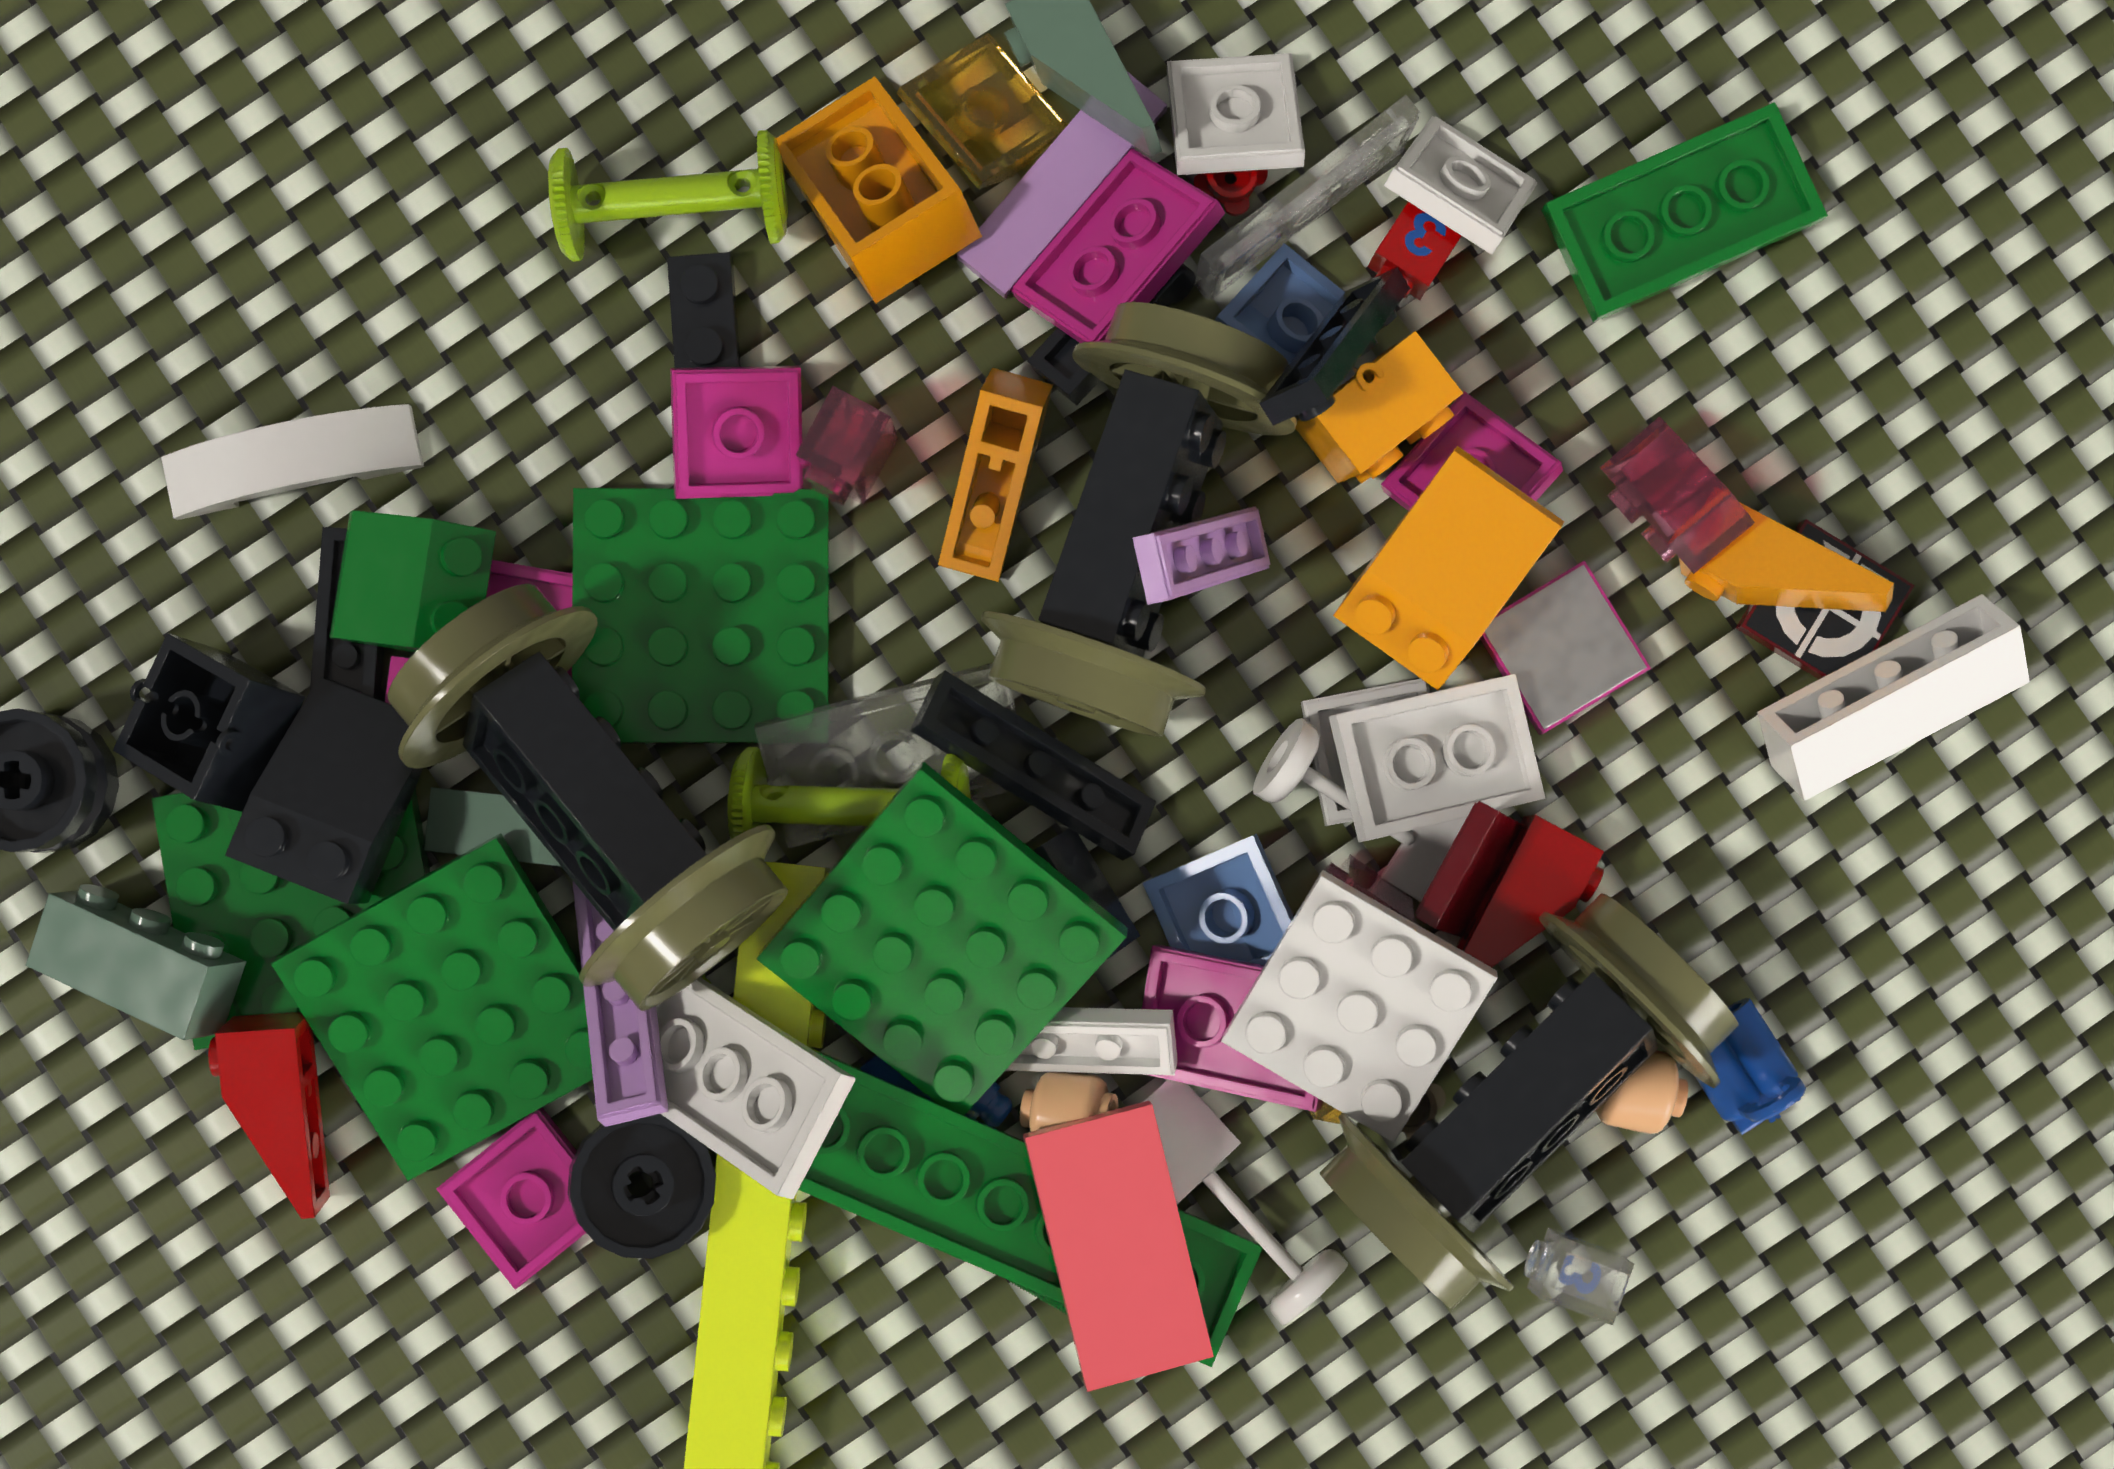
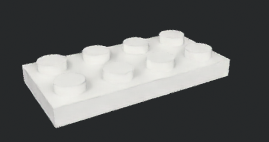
[656,977,856,1199]

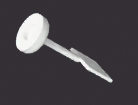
[1253,718,1466,902]
[1144,1080,1348,1326]

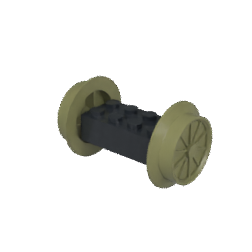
[981,302,1297,737]
[388,584,788,1011]
[1320,893,1738,1310]

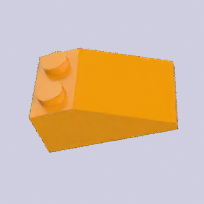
[776,76,982,304]
[1333,446,1564,690]

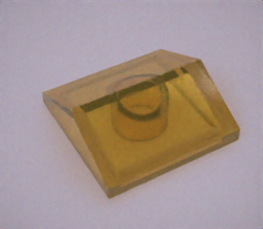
[896,33,1068,189]

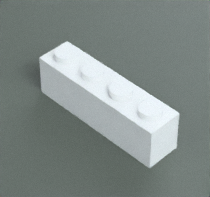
[1757,594,2030,801]

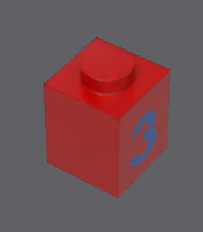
[1368,202,1462,300]

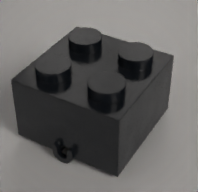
[113,633,305,812]

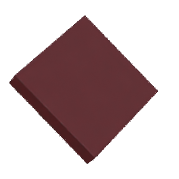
[1415,801,1523,937]

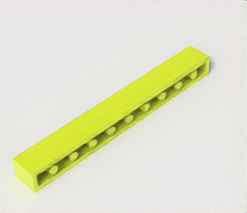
[684,861,830,1469]

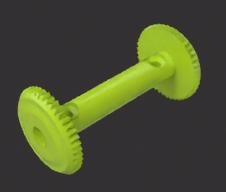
[548,130,788,262]
[728,747,971,839]

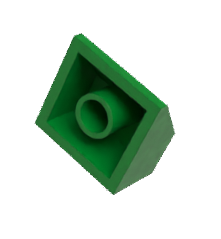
[330,510,496,652]

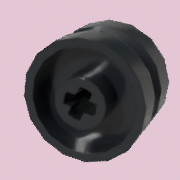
[0,708,119,853]
[567,1114,716,1259]

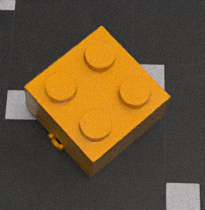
[1295,331,1463,483]

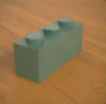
[25,884,246,1040]

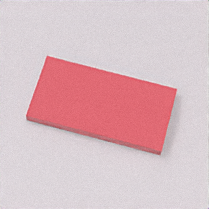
[1023,1101,1214,1392]

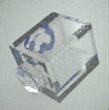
[1524,1228,1635,1325]

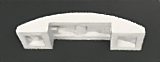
[161,404,424,520]

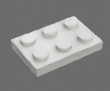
[1329,674,1546,842]

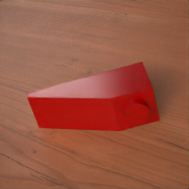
[1456,815,1604,968]
[208,1012,330,1219]

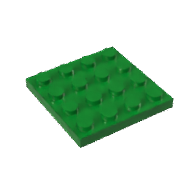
[572,488,830,744]
[757,762,1128,1115]
[151,788,430,1050]
[271,833,593,1181]

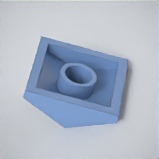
[1215,243,1345,364]
[1143,834,1294,966]

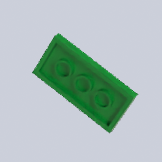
[1541,102,1828,323]

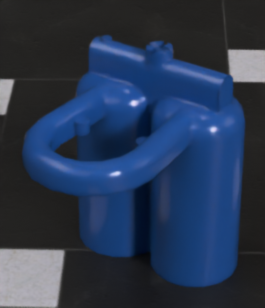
[1694,998,1806,1135]

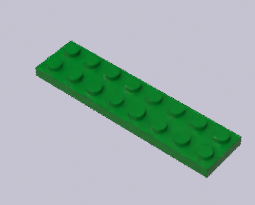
[798,1046,1263,1367]

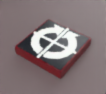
[1736,519,1915,679]

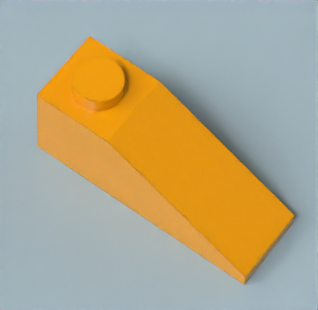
[938,368,1053,582]
[1679,491,1894,612]

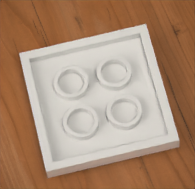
[1221,870,1498,1142]

